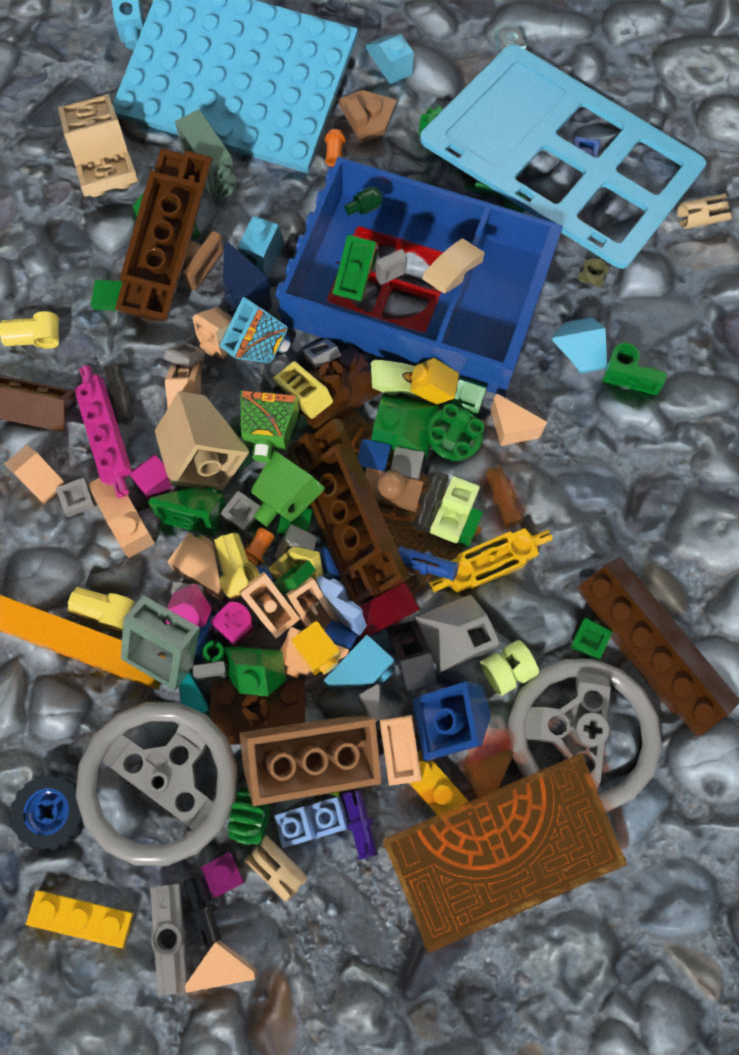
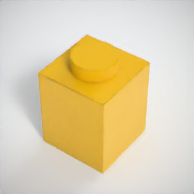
[410,358,459,405]
[291,620,340,676]

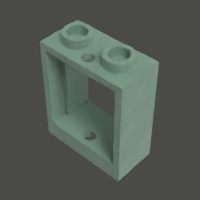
[175,109,237,202]
[121,595,200,691]

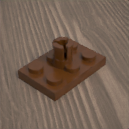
[283,345,382,434]
[210,679,306,746]

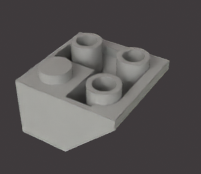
[415,595,500,674]

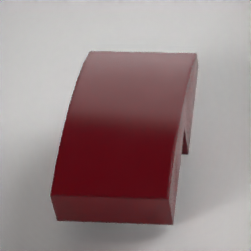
[360,583,421,639]

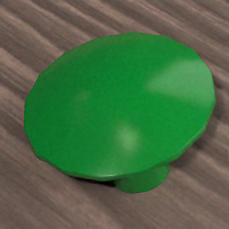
[427,404,484,461]

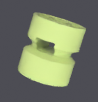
[480,640,539,697]

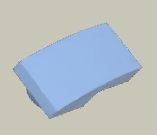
[316,575,367,635]
[274,796,349,848]

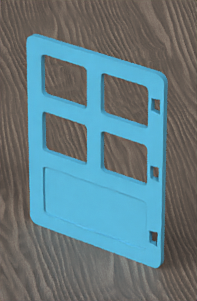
[420,44,706,269]

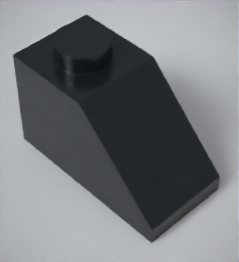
[386,620,437,692]

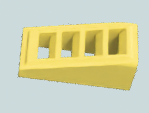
[273,361,333,419]

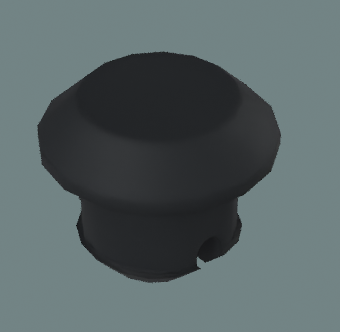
[285,232,303,257]

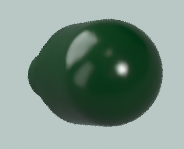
[344,187,383,216]

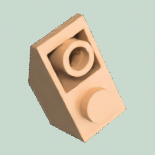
[192,307,233,360]

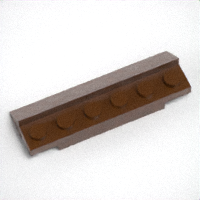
[115,149,213,322]
[288,419,410,606]
[576,557,739,737]

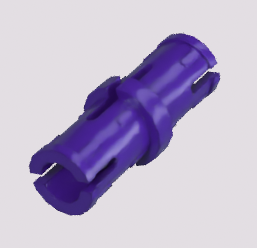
[342,790,379,860]

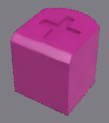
[129,454,174,501]
[166,584,212,627]
[210,602,254,647]

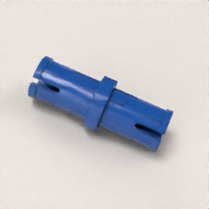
[398,546,459,581]

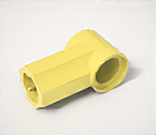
[0,311,59,349]
[213,533,260,599]
[67,587,135,632]

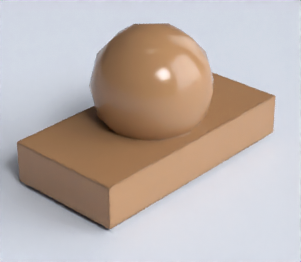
[183,231,224,291]
[365,467,424,512]

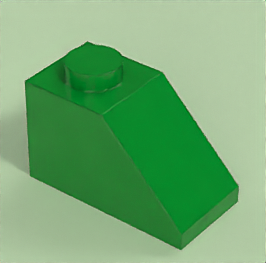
[225,646,286,696]

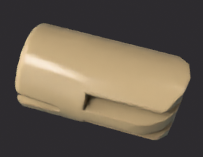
[677,193,732,229]
[244,835,308,901]

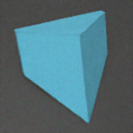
[551,317,607,374]

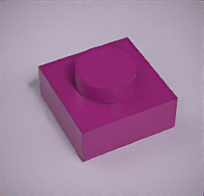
[200,852,245,899]

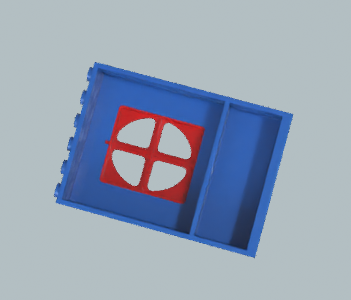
[276,157,563,397]

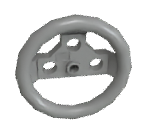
[508,659,662,813]
[76,702,238,866]

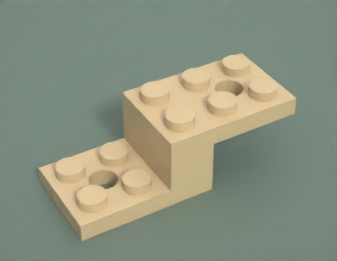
[58,94,138,197]

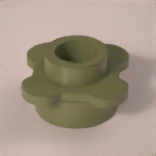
[578,258,609,288]

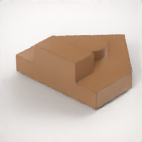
[339,90,397,144]

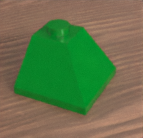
[371,393,439,458]
[149,487,226,537]

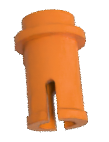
[325,129,346,167]
[244,528,275,566]

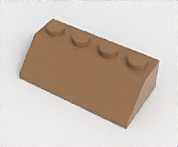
[240,714,381,806]

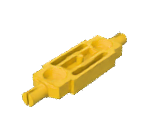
[429,528,553,593]

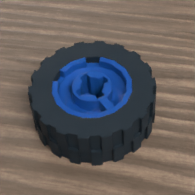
[10,775,85,850]

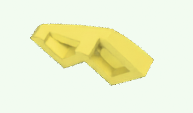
[268,547,324,583]

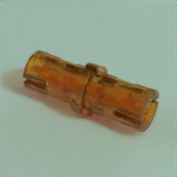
[485,466,523,527]

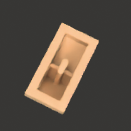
[490,394,547,446]
[4,444,65,504]
[286,577,339,631]
[185,940,258,993]

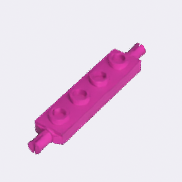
[74,365,132,498]

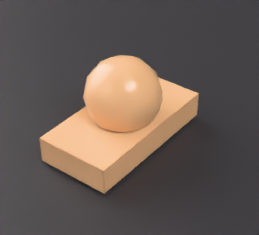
[380,715,421,786]

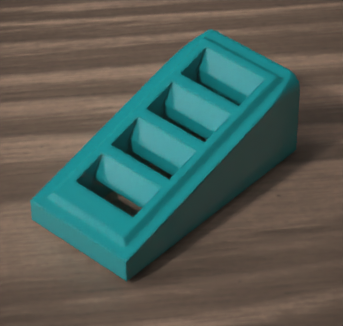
[178,669,210,717]

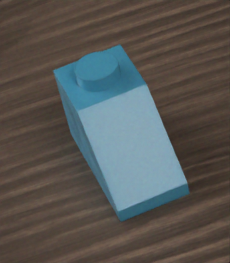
[366,34,414,85]
[324,635,395,689]

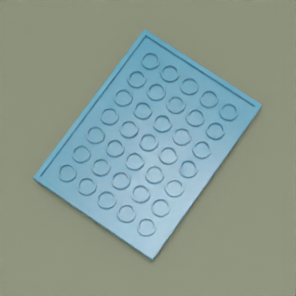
[113,0,358,173]

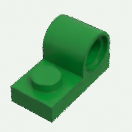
[332,235,378,302]
[602,343,667,395]

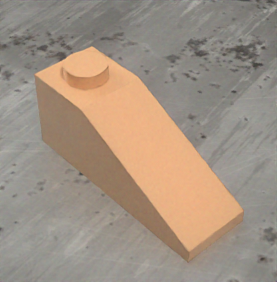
[87,477,155,558]

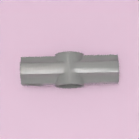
[150,884,188,996]

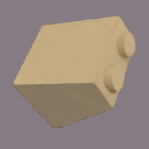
[155,391,249,491]

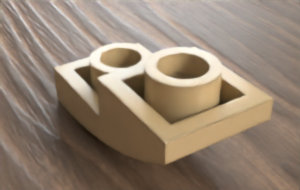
[422,238,485,294]

